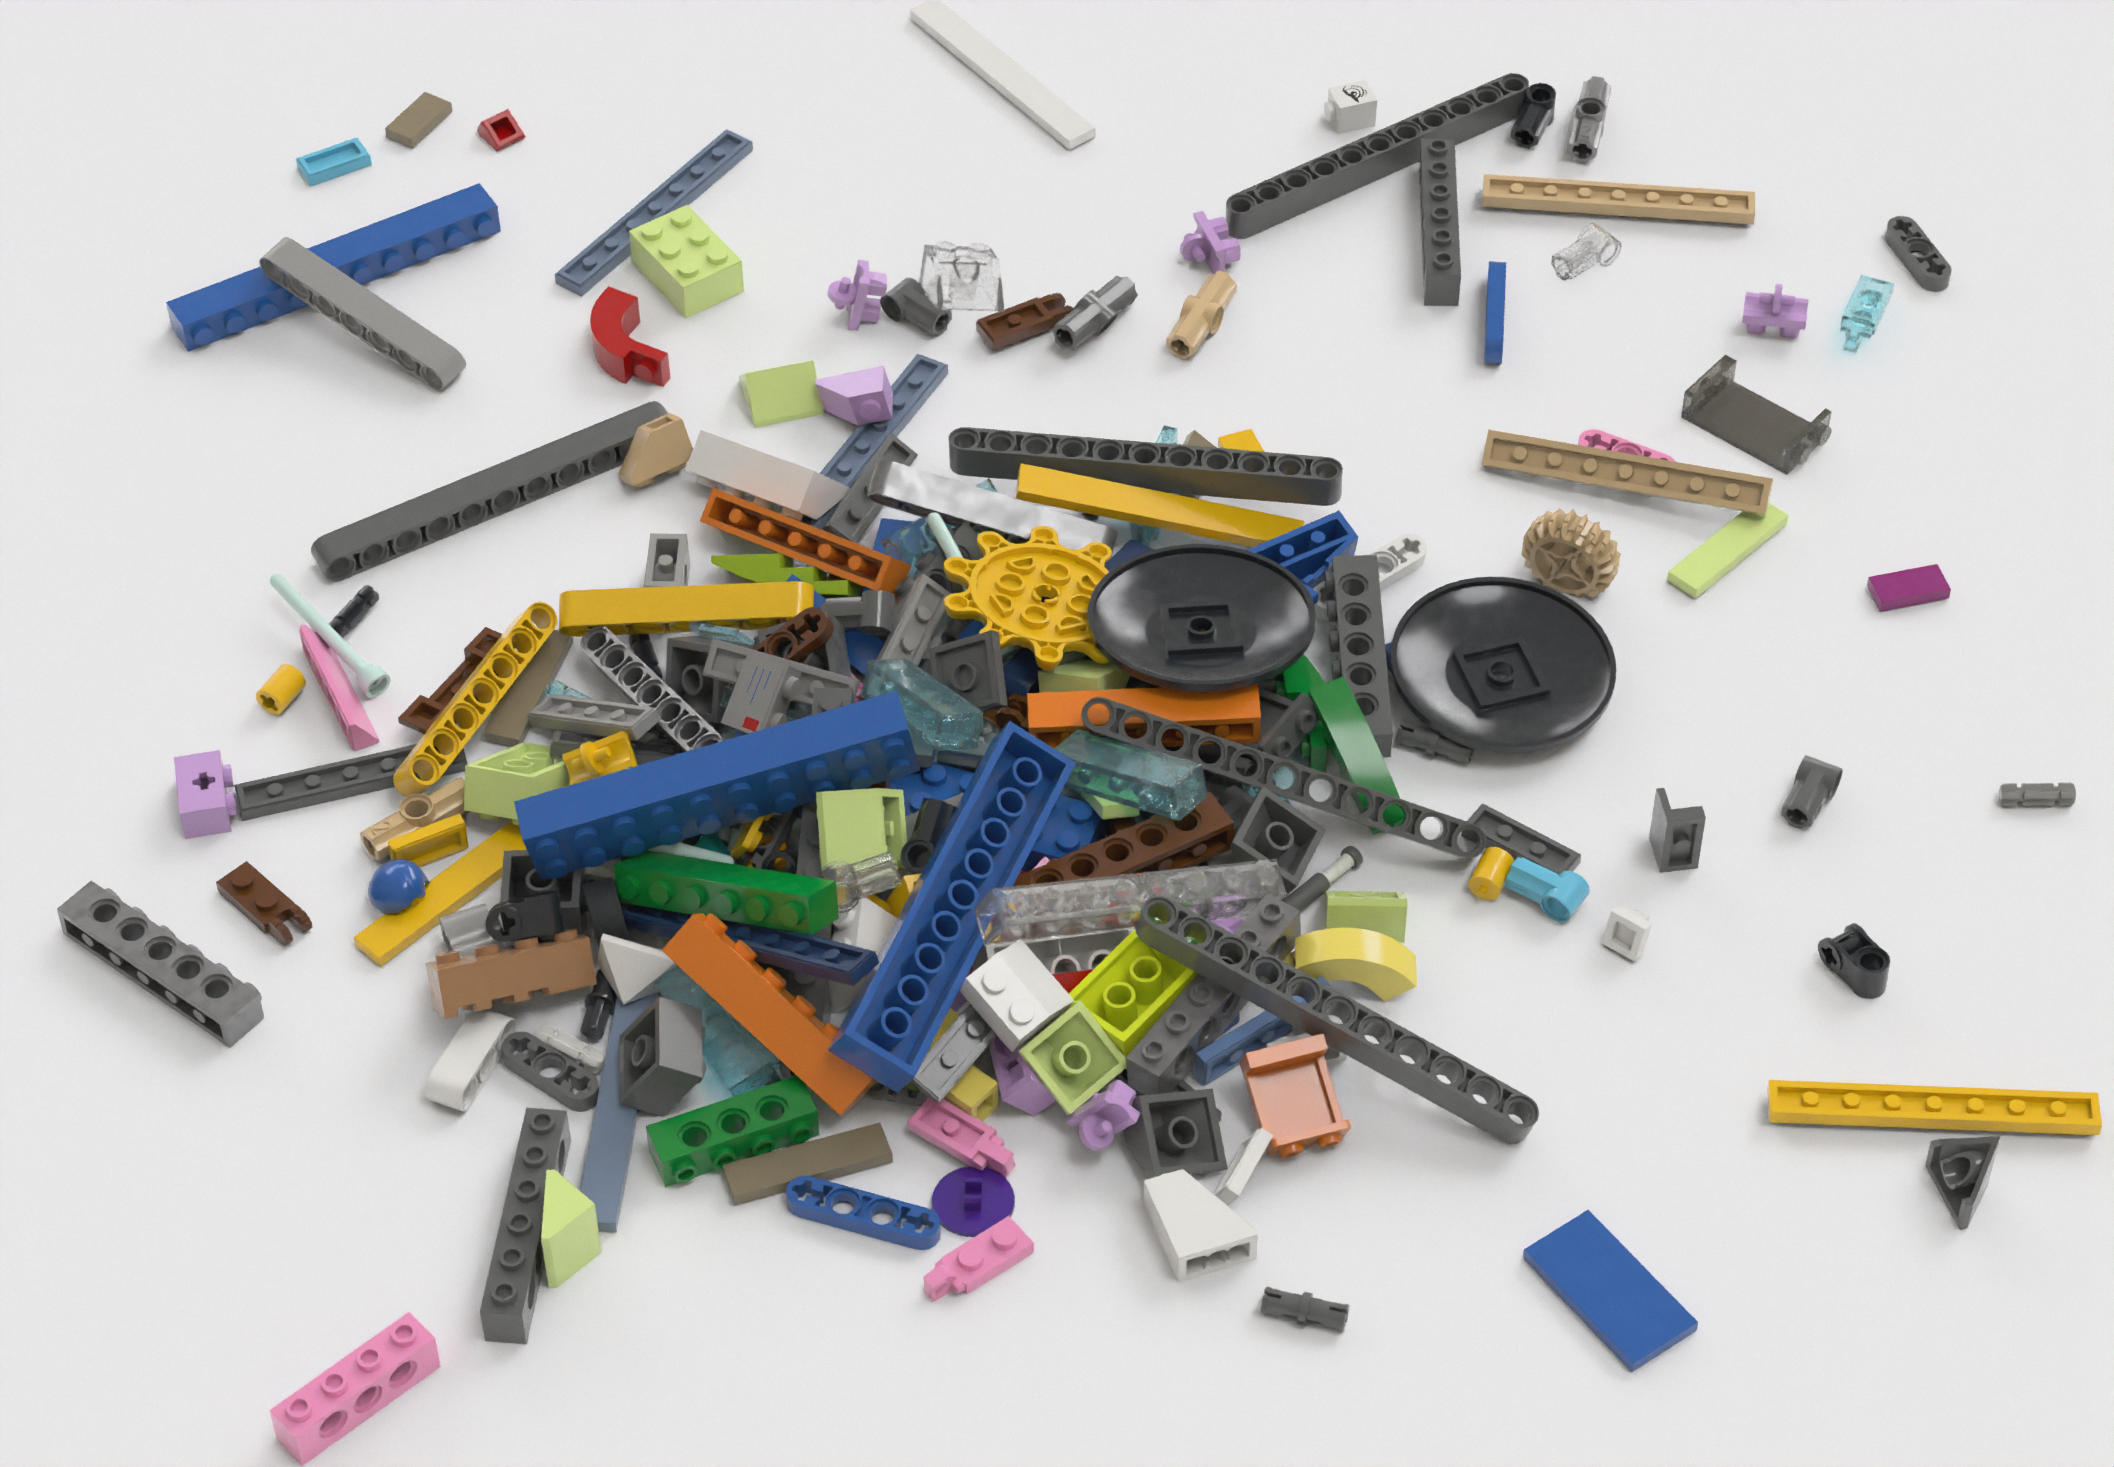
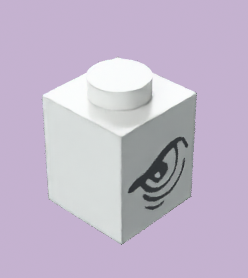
[1324,80,1377,134]

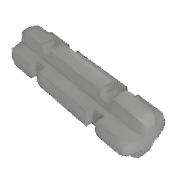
[1999,782,2076,806]

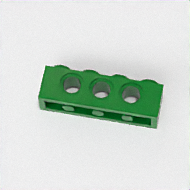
[646,1075,820,1187]

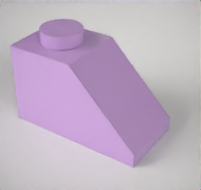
[815,366,893,425]

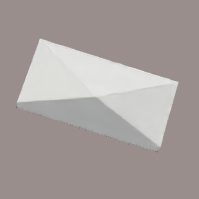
[597,933,678,1005]

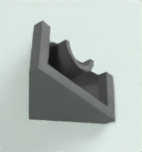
[1925,1136,2000,1230]

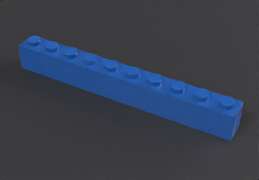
[166,183,501,352]

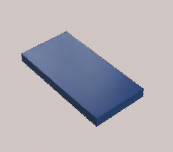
[1523,1209,1698,1372]

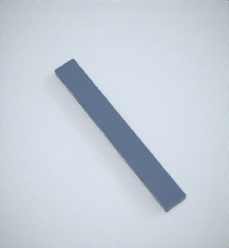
[554,129,753,297]
[800,354,948,529]
[580,991,661,1232]

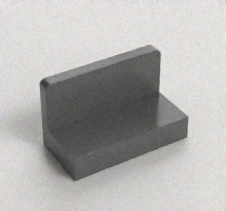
[1649,788,1706,873]

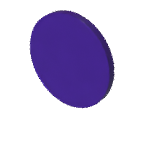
[932,1166,1015,1237]

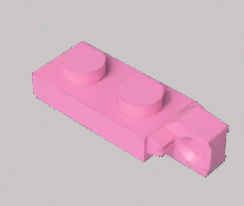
[907,1098,1016,1178]
[923,1216,1034,1302]

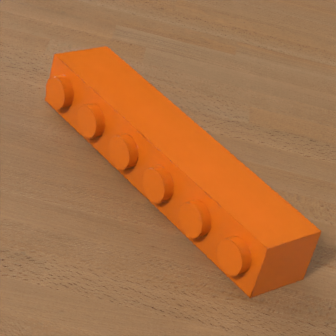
[700,488,912,596]
[1027,684,1261,752]
[661,913,877,1116]

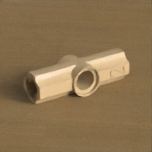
[1166,270,1237,360]
[360,777,466,861]

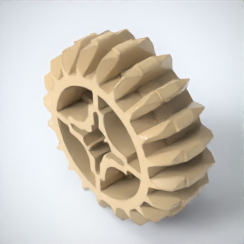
[1521,508,1621,598]

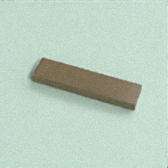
[483,630,573,747]
[722,1122,893,1205]

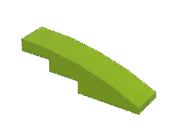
[711,553,861,598]

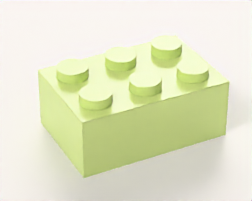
[629,205,744,318]

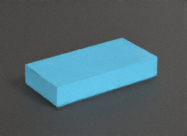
[296,137,372,187]

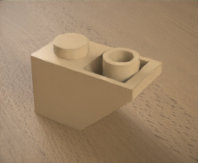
[619,413,693,487]

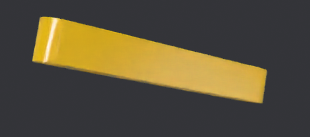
[559,581,814,637]
[393,601,557,797]

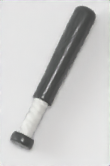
[1281,846,1363,913]

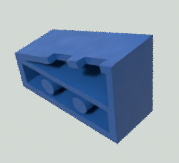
[1247,511,1359,589]

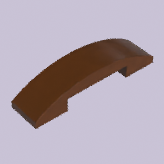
[398,627,515,734]

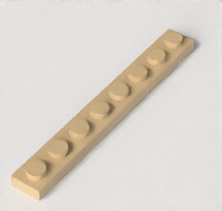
[1482,174,1755,224]
[1481,429,1774,516]

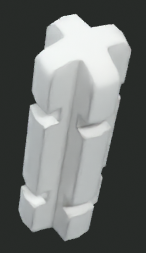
[534,1024,606,1074]

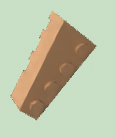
[426,929,597,1019]

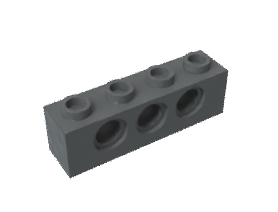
[876,522,984,643]

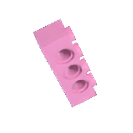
[269,1312,441,1466]

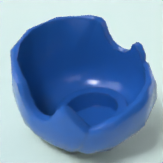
[368,859,430,914]

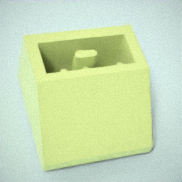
[816,788,907,874]

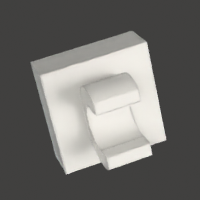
[1601,905,1653,961]

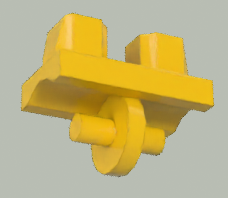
[562,731,637,785]

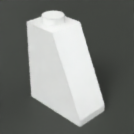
[1143,1169,1258,1282]

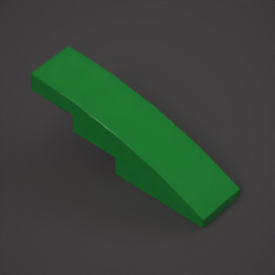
[1308,676,1404,835]

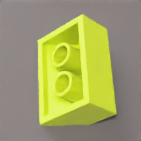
[1069,929,1198,1070]

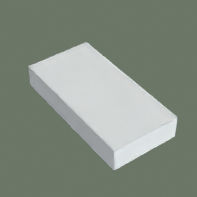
[1213,1127,1273,1206]

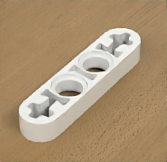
[1313,534,1427,620]

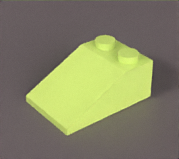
[464,742,570,825]

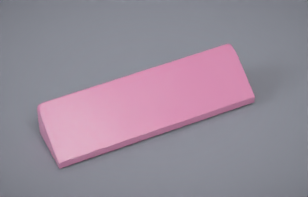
[299,625,379,751]

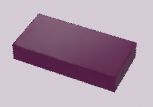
[1867,564,1951,612]

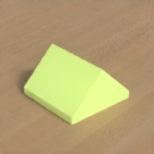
[739,360,824,428]
[1038,659,1131,693]
[1325,890,1408,943]
[1018,1000,1126,1115]
[541,1170,602,1288]

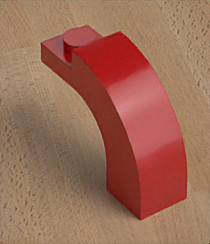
[590,286,671,387]

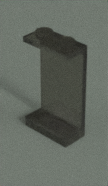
[1681,355,1832,475]

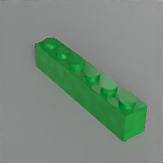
[614,850,839,935]

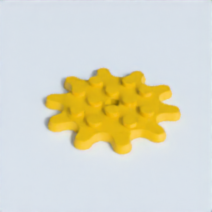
[943,526,1112,670]

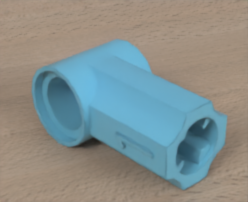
[1505,857,1590,923]

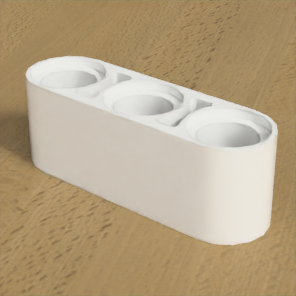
[425,1009,516,1112]

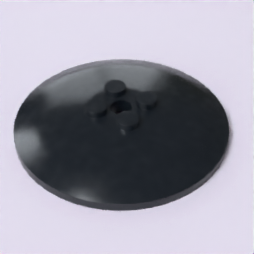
[1088,544,1316,692]
[1390,577,1617,753]

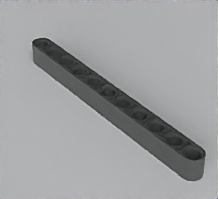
[1226,73,1529,239]
[311,401,668,582]
[948,427,1343,506]
[1081,697,1487,858]
[1135,896,1539,1144]

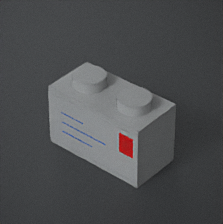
[721,651,802,734]

